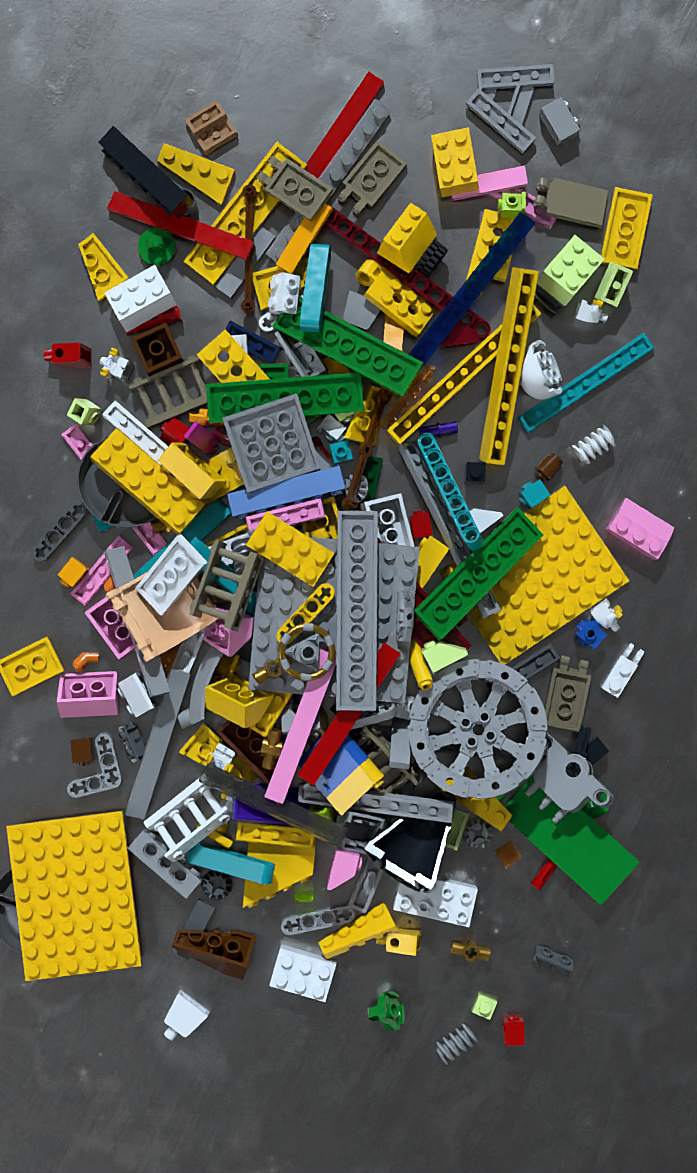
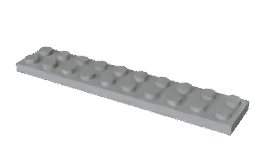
[336,511,378,711]

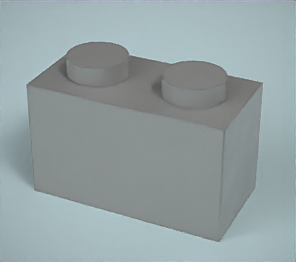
[539,97,581,146]

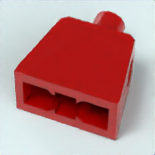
[43,342,92,368]

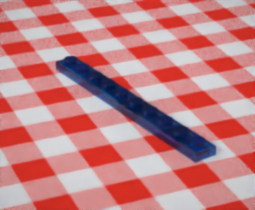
[408,212,536,370]

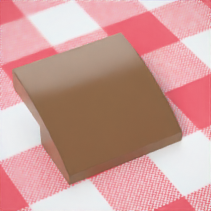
[185,100,238,155]

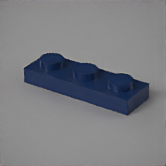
[225,320,281,364]

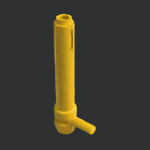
[409,636,433,690]

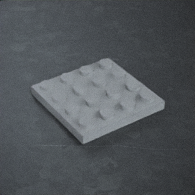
[222,393,321,492]

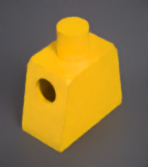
[376,928,422,956]

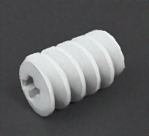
[572,424,615,464]

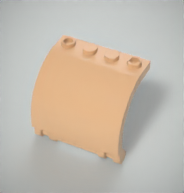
[105,572,218,662]

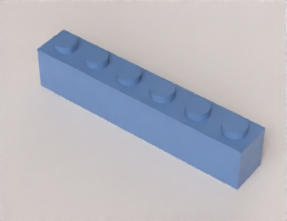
[227,466,347,520]

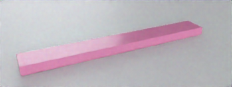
[61,423,168,556]
[264,649,336,804]

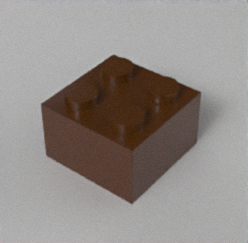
[131,323,184,377]

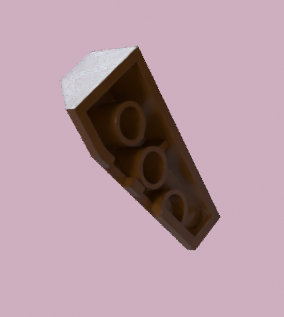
[172,929,256,980]

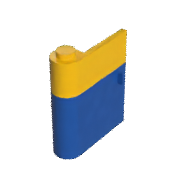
[298,734,385,816]

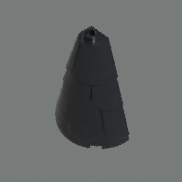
[364,789,457,893]

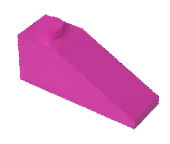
[184,421,219,456]

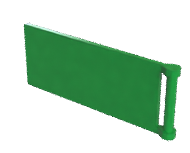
[497,774,639,905]

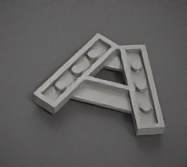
[466,64,555,154]

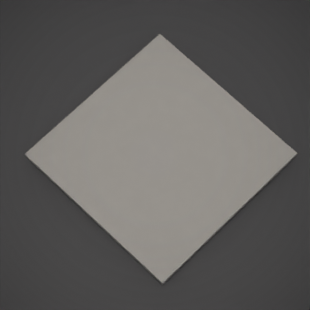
[248,537,420,703]

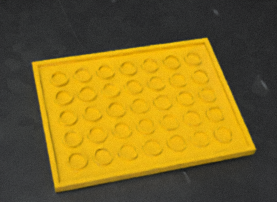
[438,486,629,665]
[6,811,142,981]

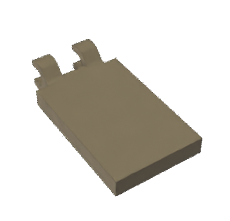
[338,140,407,216]
[257,156,334,222]
[533,177,608,228]
[544,655,591,732]

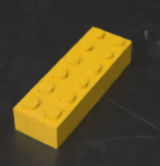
[90,428,205,536]

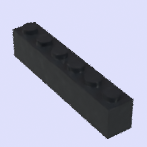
[98,126,194,219]

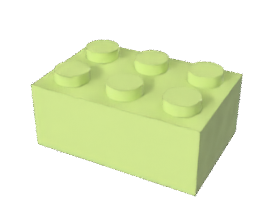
[537,235,604,306]

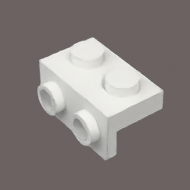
[268,272,300,315]

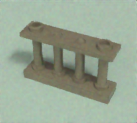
[129,355,207,430]
[189,540,264,632]
[355,724,420,794]

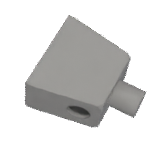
[343,290,382,333]

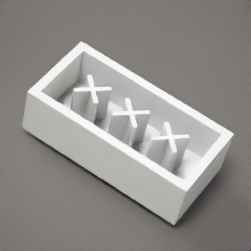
[393,877,478,927]

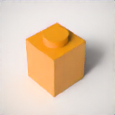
[58,557,90,588]

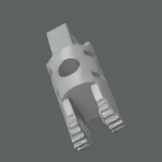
[396,591,415,642]

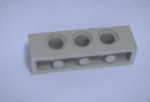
[127,829,203,899]

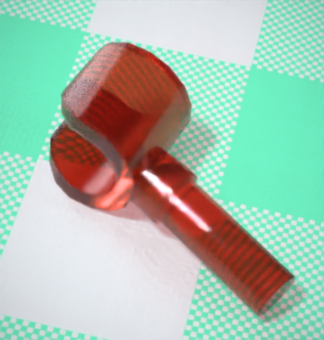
[311,436,332,459]

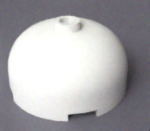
[519,340,562,400]

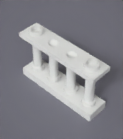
[143,775,232,862]

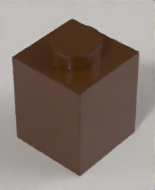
[70,737,95,766]

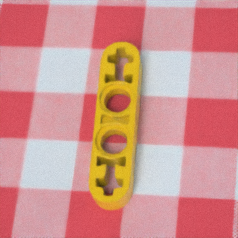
[276,583,335,644]

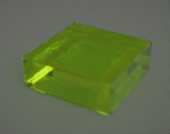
[294,891,314,902]

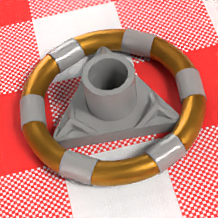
[278,623,335,681]

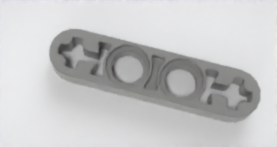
[281,904,355,935]

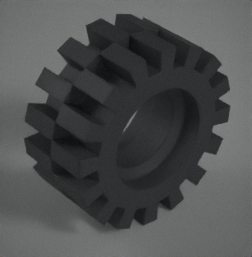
[415,240,448,277]

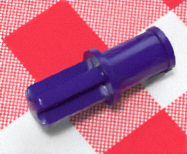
[419,421,458,437]

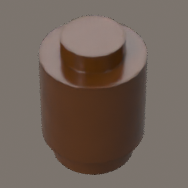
[535,453,563,481]

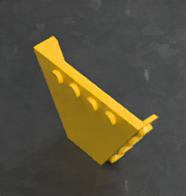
[243,825,317,908]

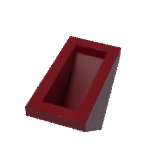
[440,321,479,350]

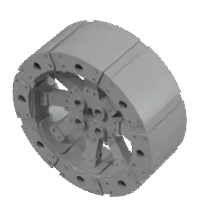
[408,659,548,800]

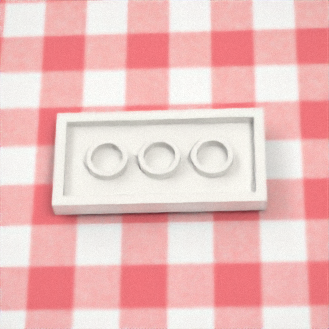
[135,534,208,616]

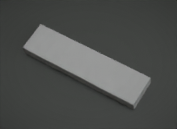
[215,226,276,299]
[389,717,410,769]

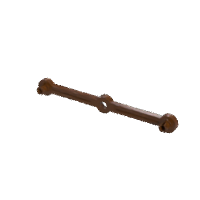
[241,184,257,314]
[342,390,392,511]

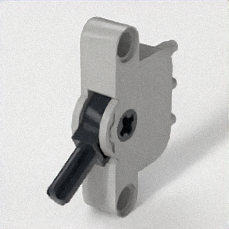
[525,726,614,824]

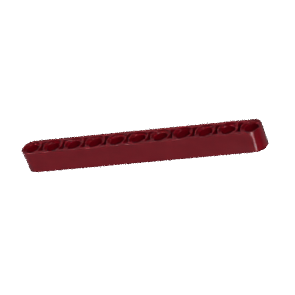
[323,206,491,341]

